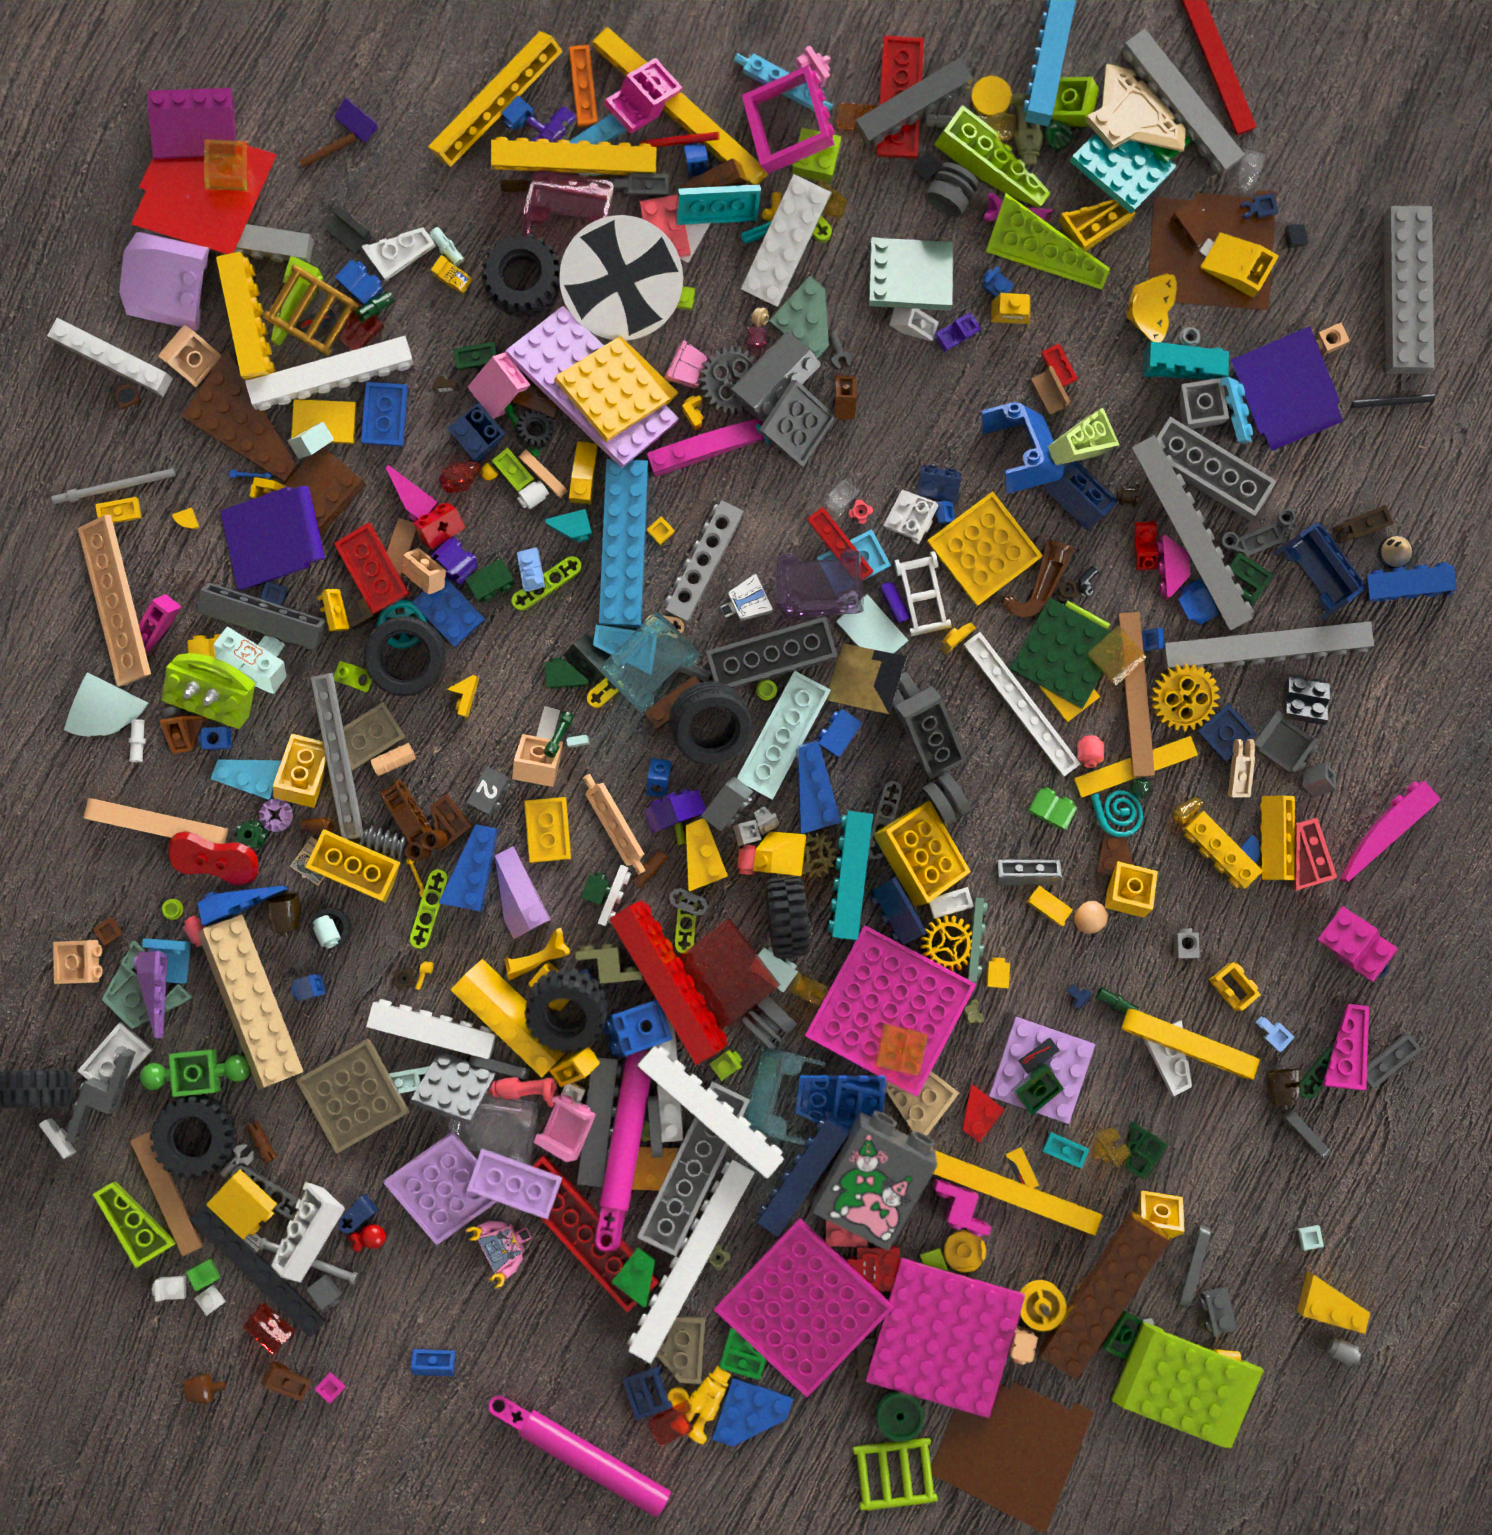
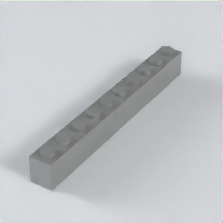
[1132,435,1254,630]
[1162,621,1374,672]

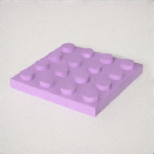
[989,1016,1095,1124]
[384,1131,498,1245]

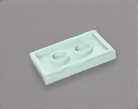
[836,594,908,653]

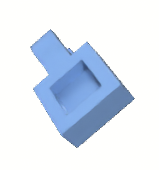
[1255,1016,1294,1053]

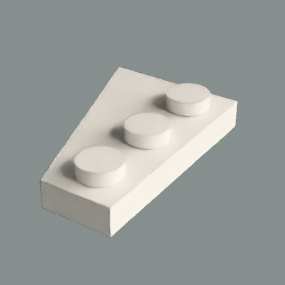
[361,227,436,281]
[1144,1020,1192,1096]

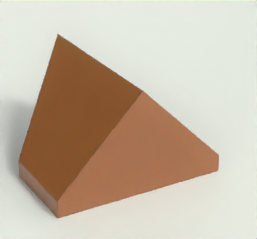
[160,716,208,754]

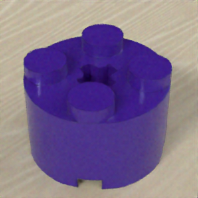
[430,537,477,586]

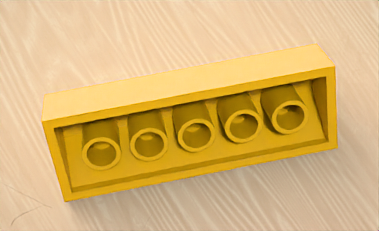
[451,959,565,1077]

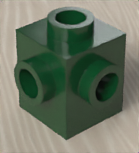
[235,819,268,850]

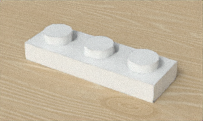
[598,865,631,926]

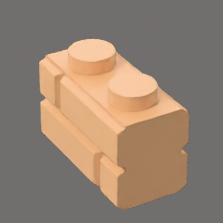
[402,548,446,595]
[1009,1326,1037,1364]

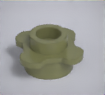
[706,1245,731,1270]

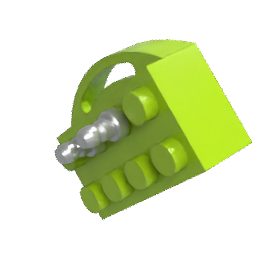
[161,653,255,729]

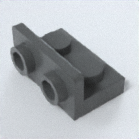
[1200,1287,1237,1337]

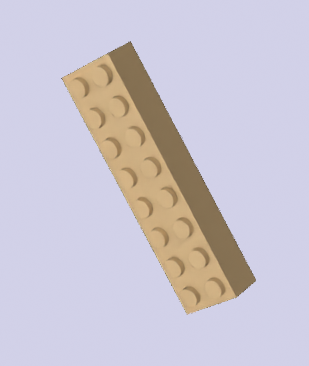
[198,915,303,1090]

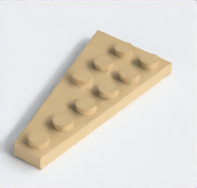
[875,1071,959,1136]

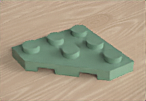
[769,276,829,359]

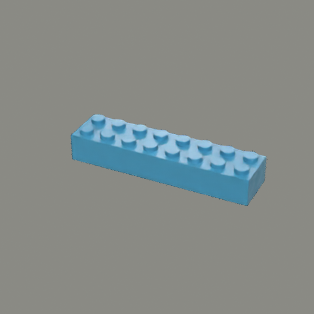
[599,459,649,628]

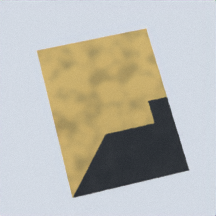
[826,643,907,714]

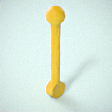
[406,858,425,897]

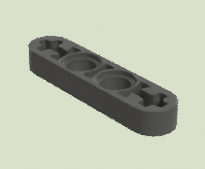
[868,781,902,860]
[231,1165,298,1219]
[1177,1225,1211,1308]

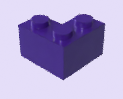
[643,788,706,833]

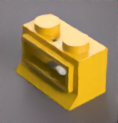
[1208,962,1261,1012]

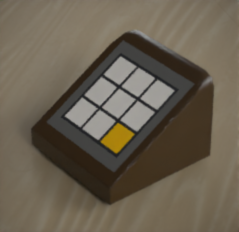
[432,375,459,393]

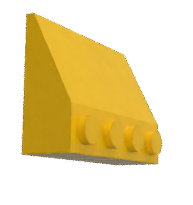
[873,800,971,907]

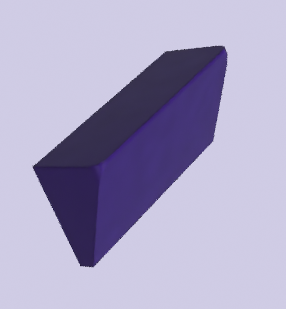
[334,98,378,143]
[879,582,911,625]

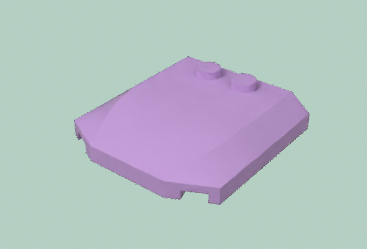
[119,232,209,330]

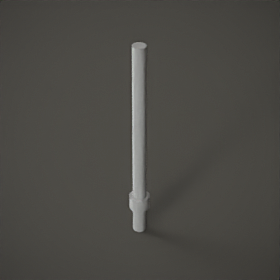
[52,468,176,504]

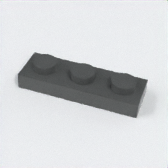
[1366,1033,1422,1089]

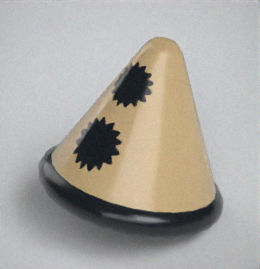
[1379,535,1413,569]

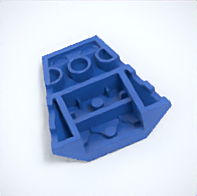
[795,1076,887,1129]

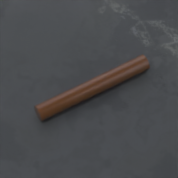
[299,132,357,168]

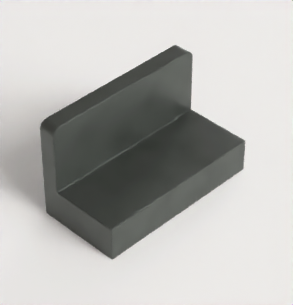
[325,204,372,254]
[564,634,615,685]

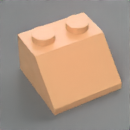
[158,325,222,387]
[512,734,563,787]

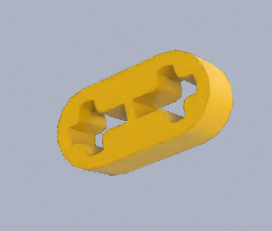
[587,675,622,708]

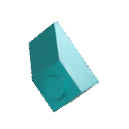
[545,509,593,543]

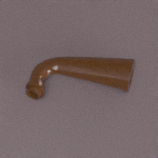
[1001,539,1075,617]

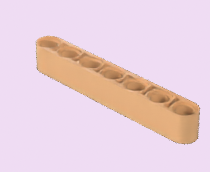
[83,798,228,844]

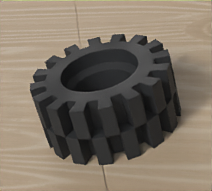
[515,410,554,450]

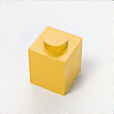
[985,957,1010,988]

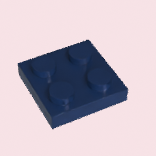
[1196,703,1257,762]

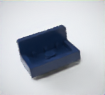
[916,465,961,502]

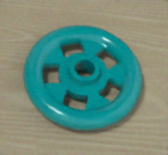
[377,600,427,649]

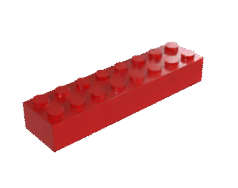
[609,900,728,1065]
[532,1154,659,1312]

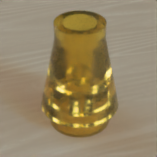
[1172,796,1203,825]

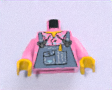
[466,1221,532,1289]

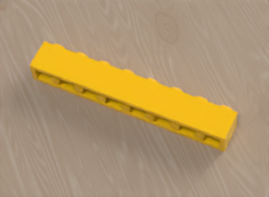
[428,31,563,167]
[491,137,656,175]

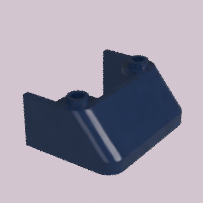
[1273,522,1365,620]

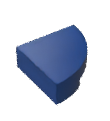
[1240,835,1260,863]

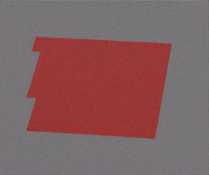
[131,142,277,254]

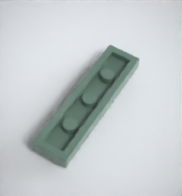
[966,897,987,982]

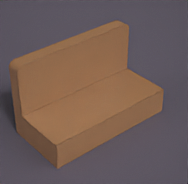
[1030,366,1070,416]

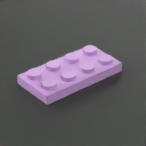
[467,1149,563,1219]

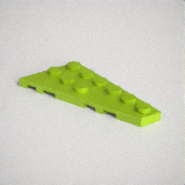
[986,193,1110,290]

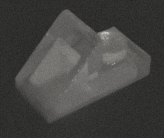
[824,479,860,515]

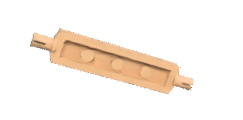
[583,774,646,875]

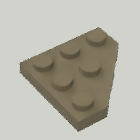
[642,1313,706,1384]

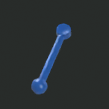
[229,470,272,480]

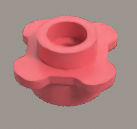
[849,500,873,524]

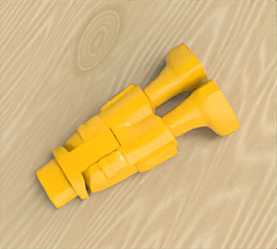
[670,1366,731,1445]

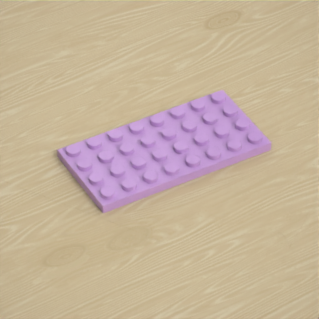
[505,306,679,468]

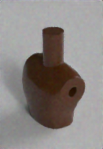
[184,1373,226,1404]

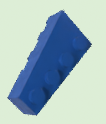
[1367,562,1457,602]

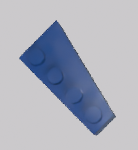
[797,740,841,834]
[439,825,499,911]

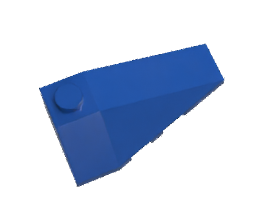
[198,886,289,925]

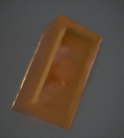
[837,103,879,129]

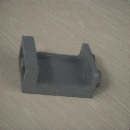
[1253,710,1318,774]

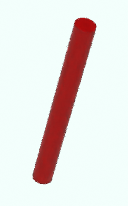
[640,132,720,147]

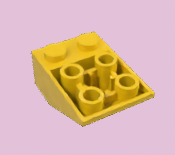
[1200,233,1279,298]

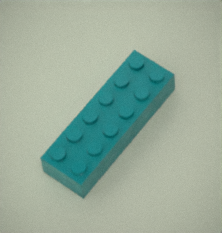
[827,811,873,940]

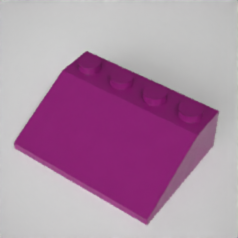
[147,88,237,159]

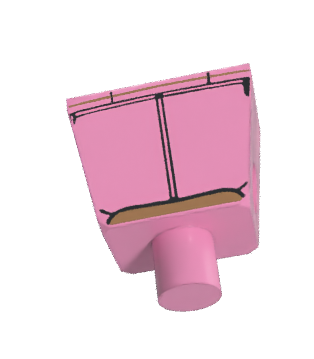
[664,341,717,389]

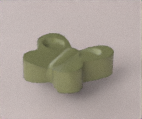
[962,999,984,1024]

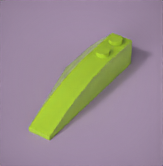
[934,105,1050,208]

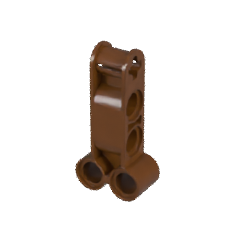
[380,779,447,861]

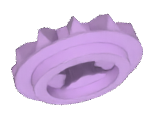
[259,799,293,832]

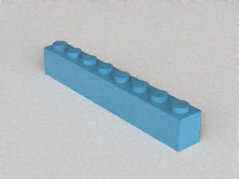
[1023,0,1076,126]

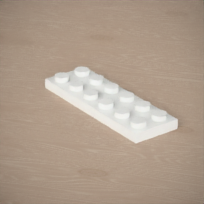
[741,174,831,307]

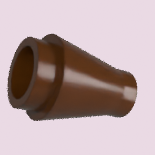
[301,817,334,836]

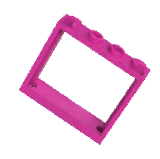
[742,65,835,174]

